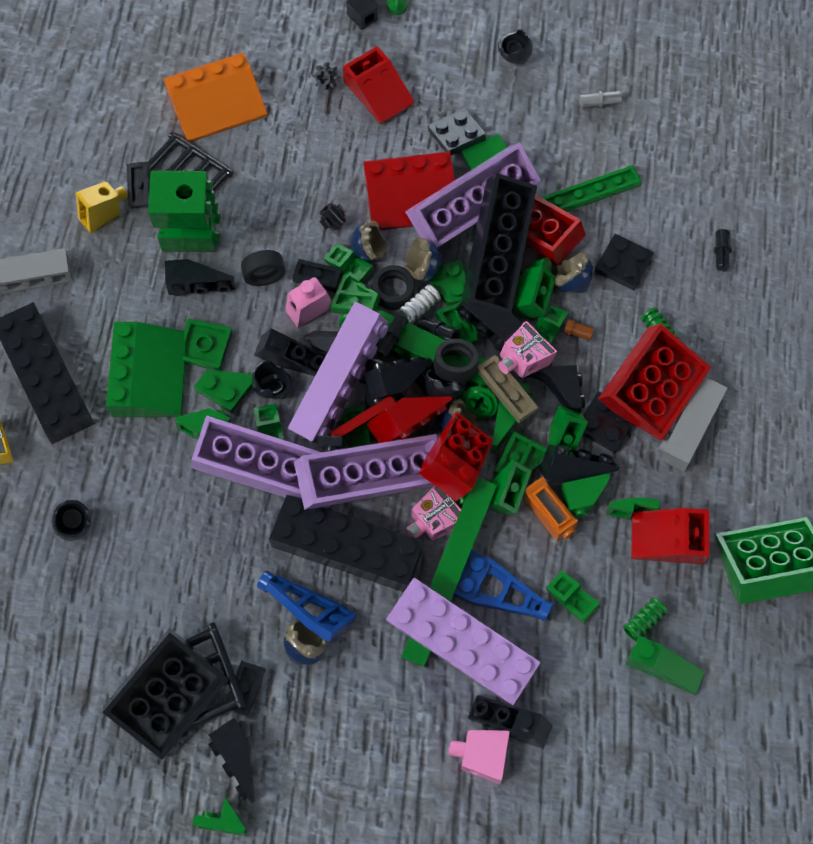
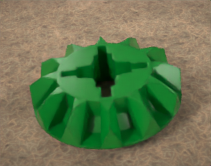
[461,384,499,419]

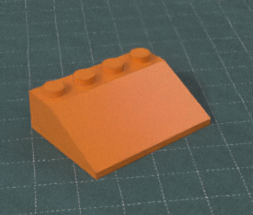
[163,52,268,142]

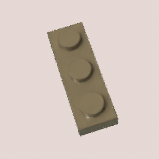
[477,355,538,423]

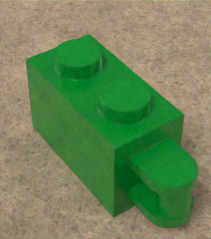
[512,258,556,319]

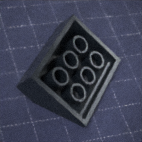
[102,627,229,760]

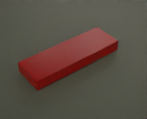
[331,396,395,437]

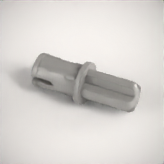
[579,91,622,108]

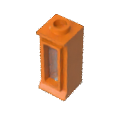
[522,477,578,542]

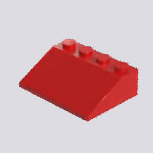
[363,151,454,230]
[598,323,712,440]

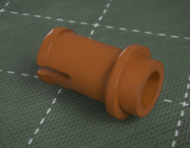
[564,319,594,341]

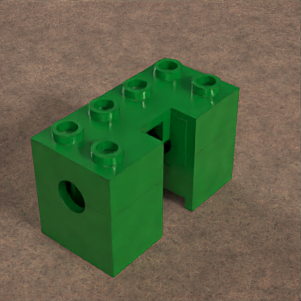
[148,171,221,252]

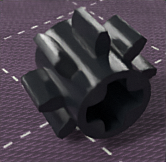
[312,62,340,90]
[319,203,346,230]

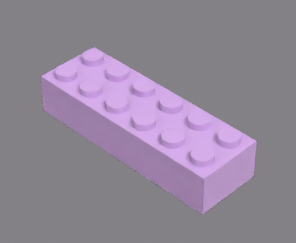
[405,143,541,248]
[288,301,388,443]
[190,416,331,509]
[294,434,437,510]
[386,578,541,705]

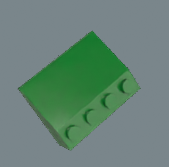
[106,322,187,417]
[716,517,813,605]

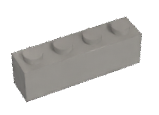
[0,248,73,295]
[658,377,727,472]

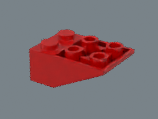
[343,46,415,124]
[366,396,452,443]
[418,412,493,501]
[631,508,709,565]

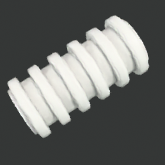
[400,285,441,324]

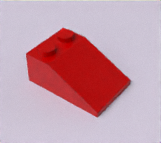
[526,195,586,266]

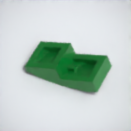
[323,243,374,284]
[534,303,569,346]
[253,404,284,440]
[606,498,660,520]
[546,571,600,624]

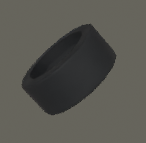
[241,250,286,286]
[372,265,415,310]
[434,339,479,384]

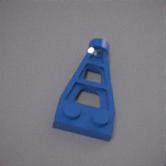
[453,550,553,621]
[257,571,357,642]

